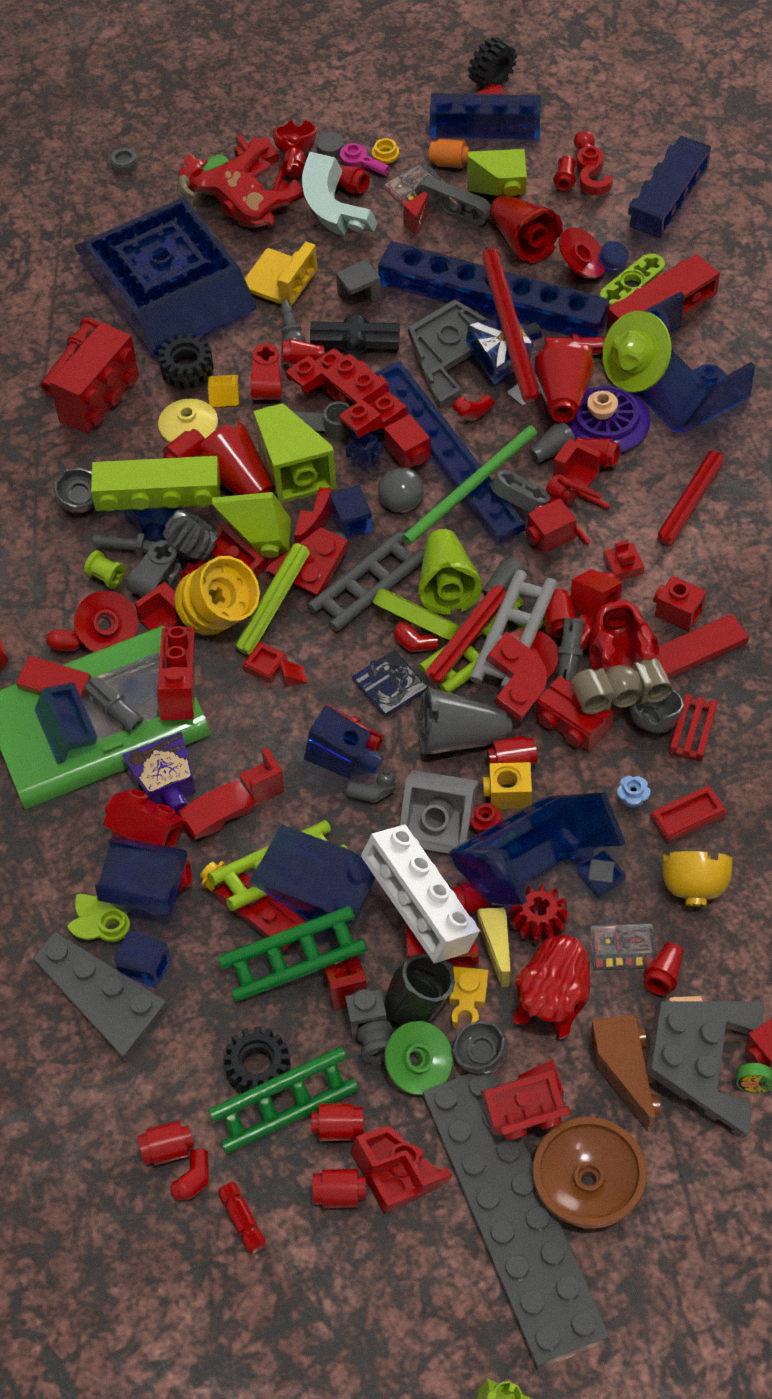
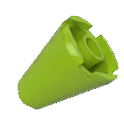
[418,529,482,615]

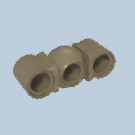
[571,658,673,714]

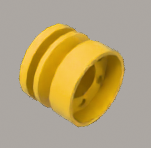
[174,556,260,636]

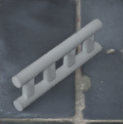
[469,570,557,689]

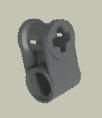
[127,540,181,597]

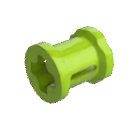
[83,550,126,589]

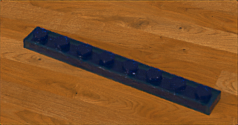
[374,361,525,544]

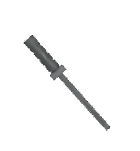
[93,533,215,562]

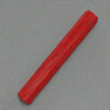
[657,450,724,546]
[425,585,507,684]

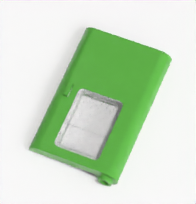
[0,625,211,810]

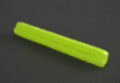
[235,543,309,655]

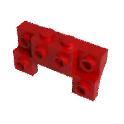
[285,348,409,439]

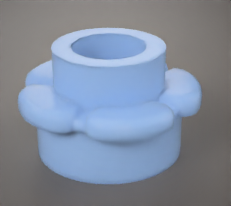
[617,776,650,808]

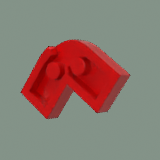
[485,631,547,722]

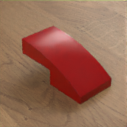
[294,487,333,543]
[177,779,256,840]

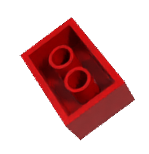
[49,322,139,435]

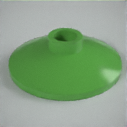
[384,1021,453,1095]

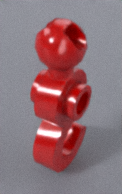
[574,130,613,196]

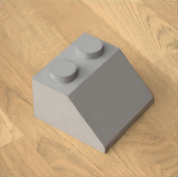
[400,770,479,856]

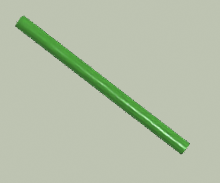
[402,425,537,545]

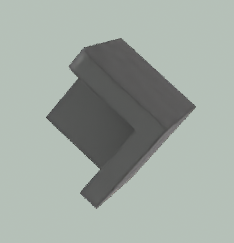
[336,259,382,302]

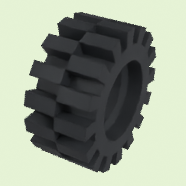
[468,37,517,89]
[158,334,214,390]
[223,1027,291,1094]

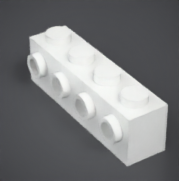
[361,824,480,964]

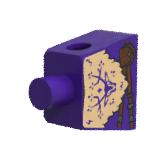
[122,732,196,814]

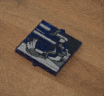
[352,650,429,718]

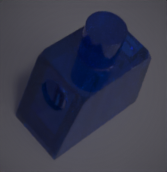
[304,705,384,779]

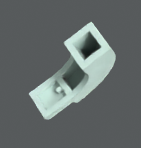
[302,152,378,237]

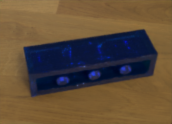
[430,93,541,140]
[628,135,711,239]

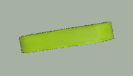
[599,254,665,313]
[373,587,460,640]

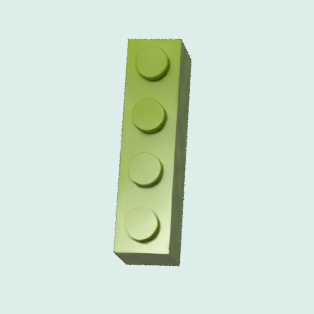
[91,456,220,511]

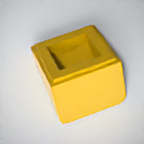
[208,375,239,407]

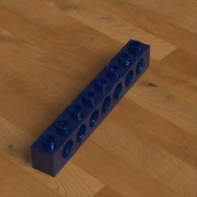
[378,241,610,337]

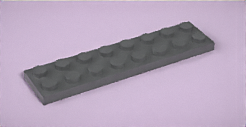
[422,1073,609,1370]

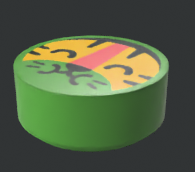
[736,1063,772,1094]

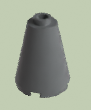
[418,688,512,755]

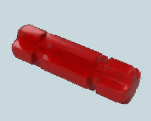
[218,1182,266,1254]

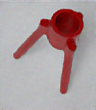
[271,148,306,191]
[546,474,610,545]

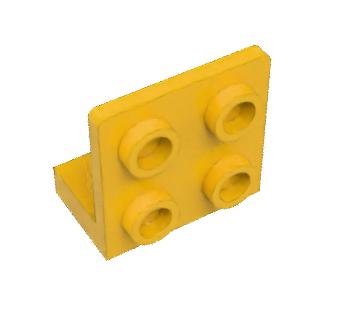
[241,241,318,307]

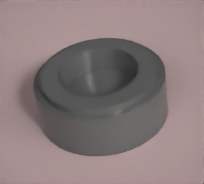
[316,132,344,158]
[110,148,138,175]

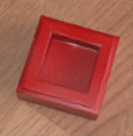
[242,641,288,684]

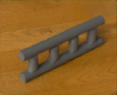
[307,531,425,632]

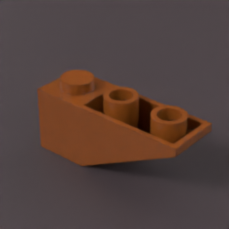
[591,1015,660,1131]

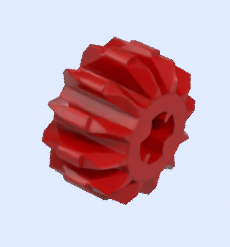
[510,883,569,945]

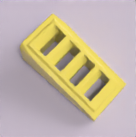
[478,907,511,987]

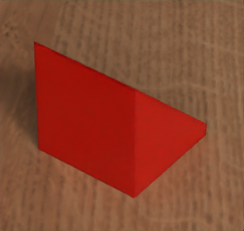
[280,659,308,687]

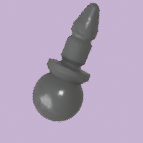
[281,300,306,342]

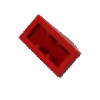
[323,956,367,1011]

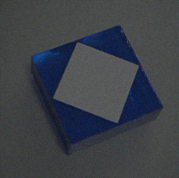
[577,850,626,898]

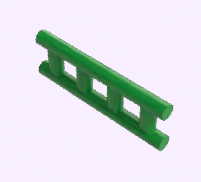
[218,905,368,1002]
[208,1046,359,1155]

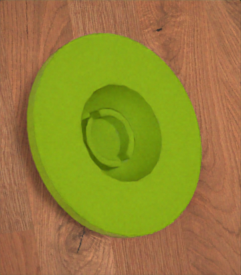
[603,311,672,393]

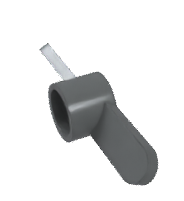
[293,401,385,440]

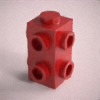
[102,789,186,856]

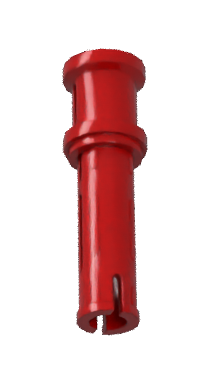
[39,317,100,396]

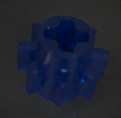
[345,433,384,470]

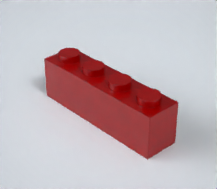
[607,253,720,330]

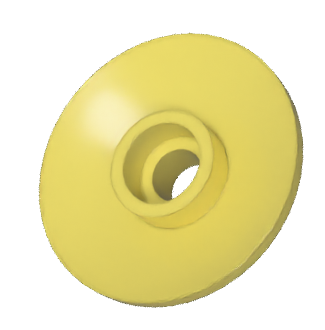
[158,399,218,443]

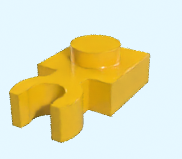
[449,966,489,1029]

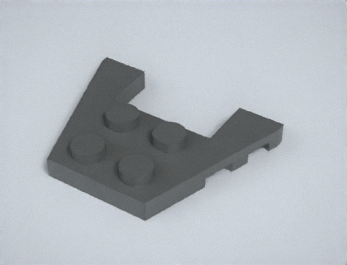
[408,300,531,408]
[646,1001,764,1138]

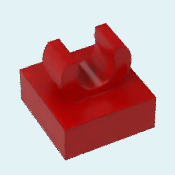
[603,540,645,580]

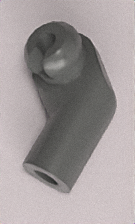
[347,770,396,802]

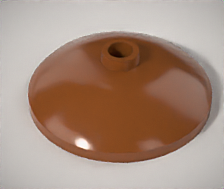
[533,1117,647,1228]

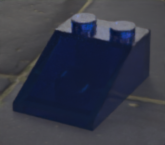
[249,825,376,936]

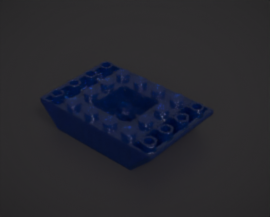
[74,197,256,357]

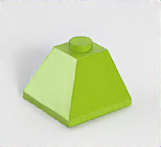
[467,149,527,196]
[212,492,291,558]

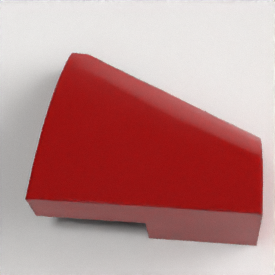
[350,1125,452,1214]

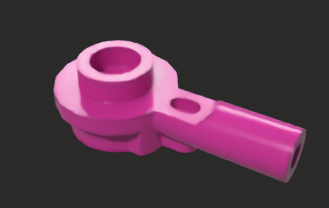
[340,143,390,176]

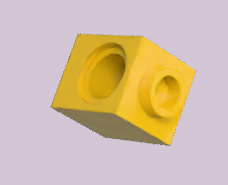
[483,762,532,810]

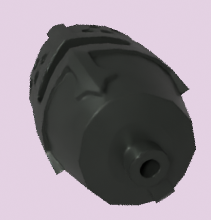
[384,954,455,1025]

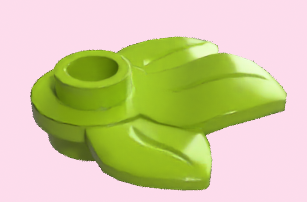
[67,882,130,942]

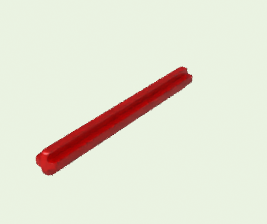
[482,248,539,403]

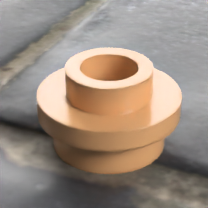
[587,391,618,420]

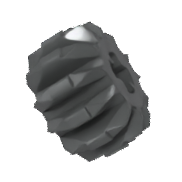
[163,510,219,560]

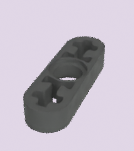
[415,176,491,225]

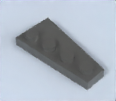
[33,932,168,1062]

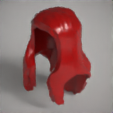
[590,599,659,672]
[513,935,590,1040]

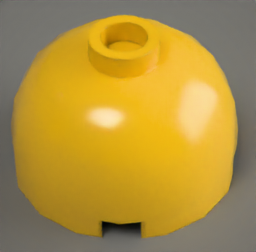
[662,851,733,907]

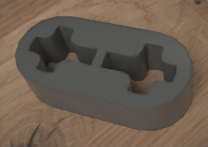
[491,469,550,512]

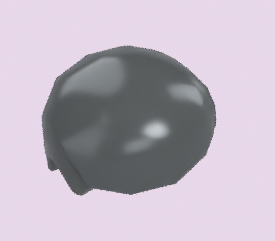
[53,467,94,514]
[378,467,424,513]
[629,689,684,733]
[453,1021,508,1075]

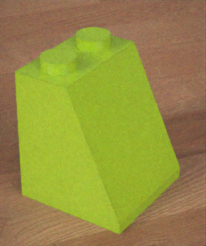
[253,403,337,504]

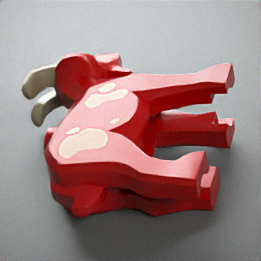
[177,137,305,228]

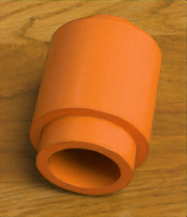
[429,139,471,169]

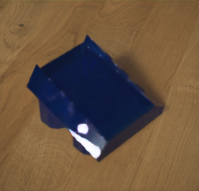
[95,837,188,915]

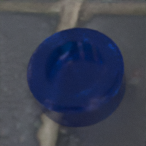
[598,241,629,271]

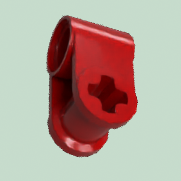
[251,343,282,400]

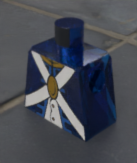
[465,316,542,384]

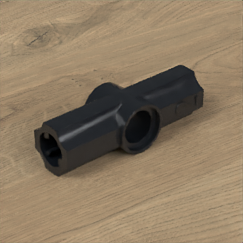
[310,315,400,355]

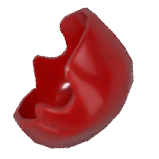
[273,120,317,153]

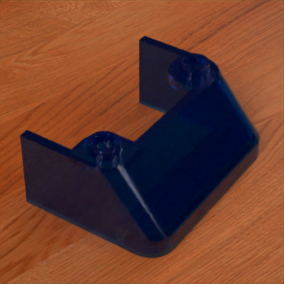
[637,292,755,433]
[449,792,626,908]

